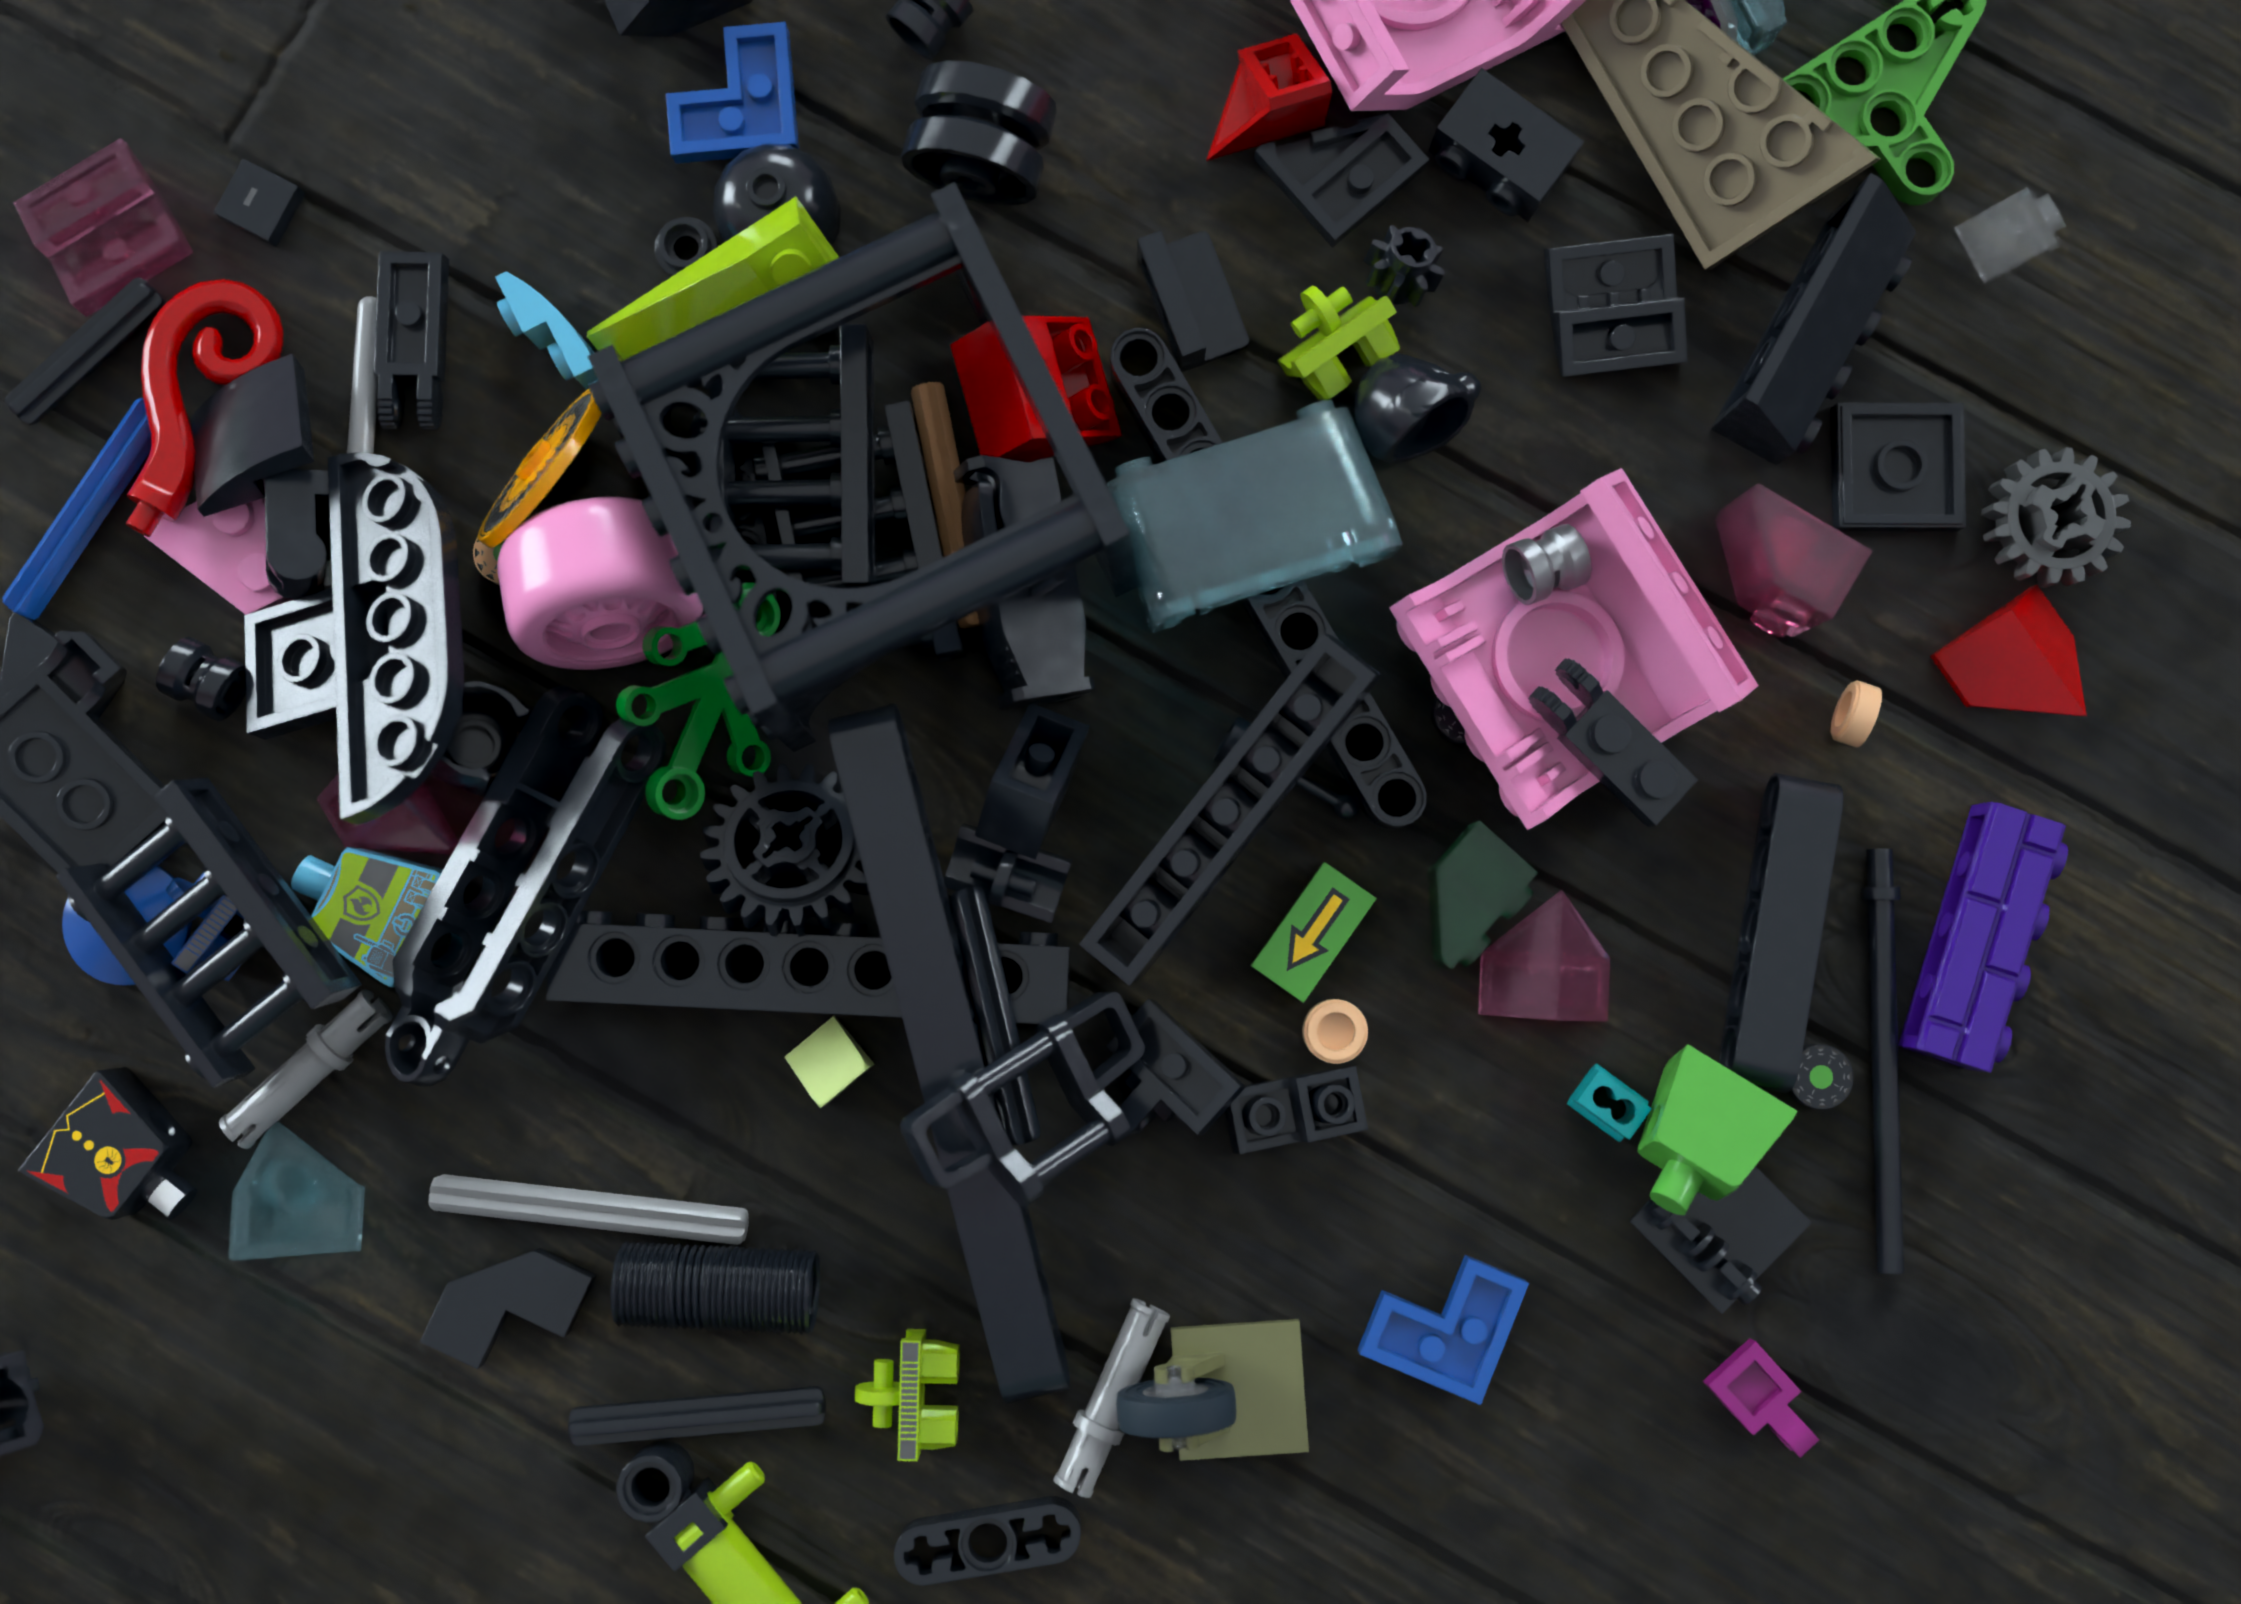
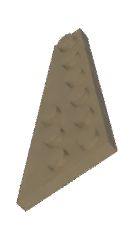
[1561,0,1881,270]

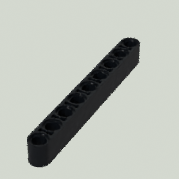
[1110,328,1427,830]

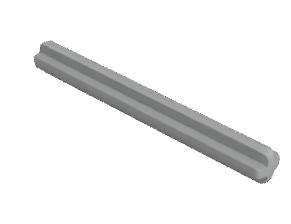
[429,1174,749,1245]

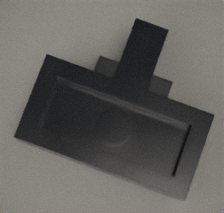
[1106,998,1246,1135]

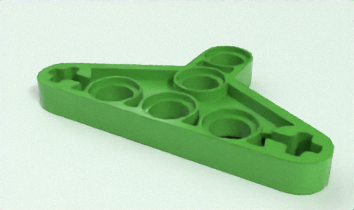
[1783,0,1986,205]

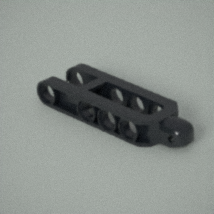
[385,685,666,1087]

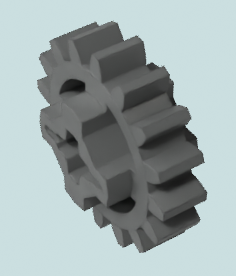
[1981,447,2131,588]

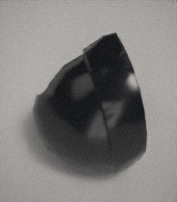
[1355,353,1482,463]

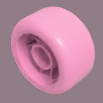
[497,497,703,670]

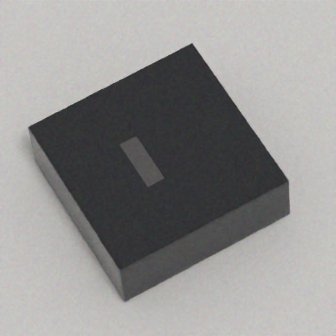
[213,158,306,247]

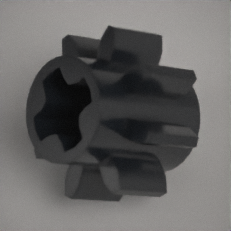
[1364,225,1445,307]

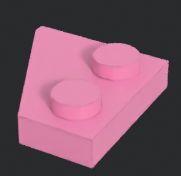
[144,489,295,615]

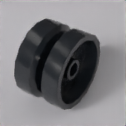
[901,60,1057,206]

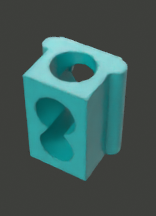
[1567,1063,1652,1142]

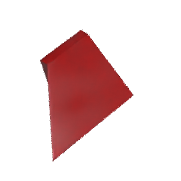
[1206,33,1332,161]
[1930,584,2087,717]

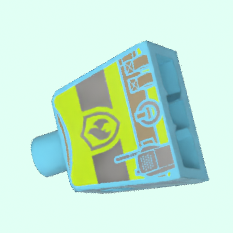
[291,847,443,987]

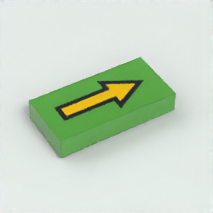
[1250,862,1377,1003]

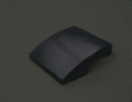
[1544,234,1688,377]
[191,353,314,517]

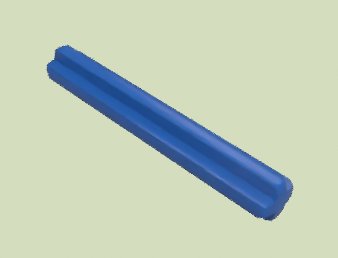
[2,398,151,620]

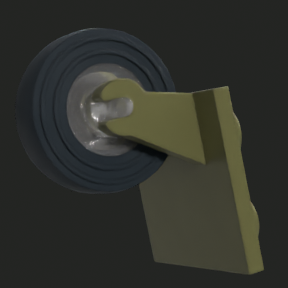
[1116,1319,1309,1461]

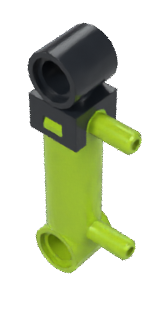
[616,1440,869,1604]

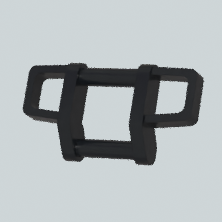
[900,991,1145,1207]

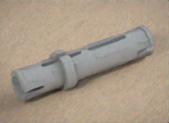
[219,989,393,1149]
[1053,1298,1170,1498]

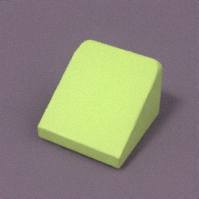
[785,1016,875,1108]

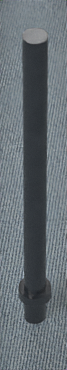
[1860,849,1904,1274]

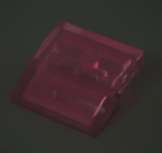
[13,138,193,317]

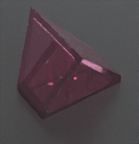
[317,773,459,855]
[1479,890,1610,1021]

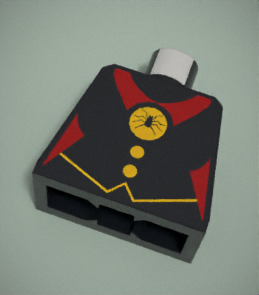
[18,1067,198,1220]

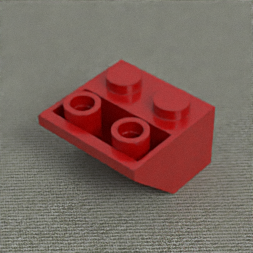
[950,316,1122,463]

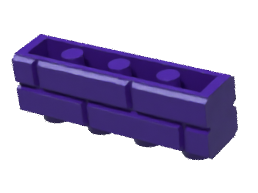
[1898,802,2068,1073]

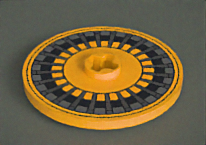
[478,389,602,548]

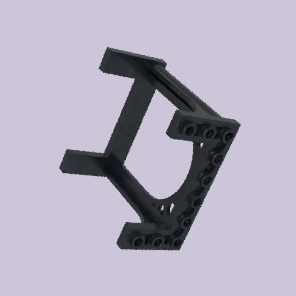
[588,182,1139,752]

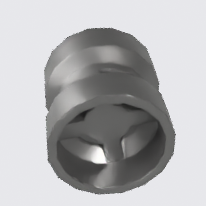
[1502,524,1592,605]

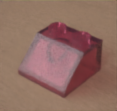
[1716,483,1872,637]

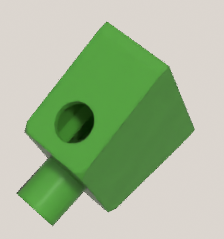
[1638,1044,1797,1215]

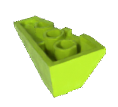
[587,197,839,360]

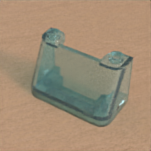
[1106,400,1403,633]

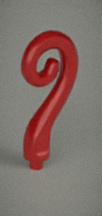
[126,279,284,537]

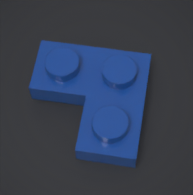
[666,22,799,164]
[1357,1255,1529,1405]

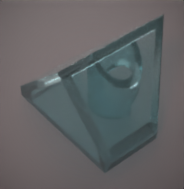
[228,1121,365,1260]

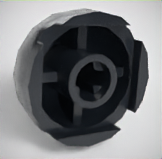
[713,143,841,246]

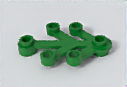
[616,582,781,820]

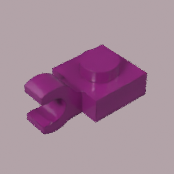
[1703,1338,1819,1458]

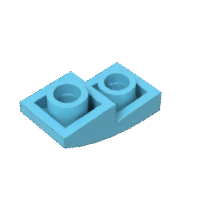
[495,271,598,390]

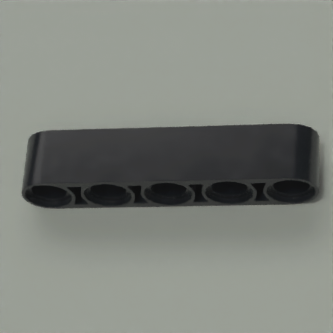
[1718,773,1844,1093]

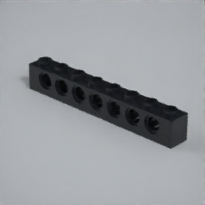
[546,911,1071,1024]

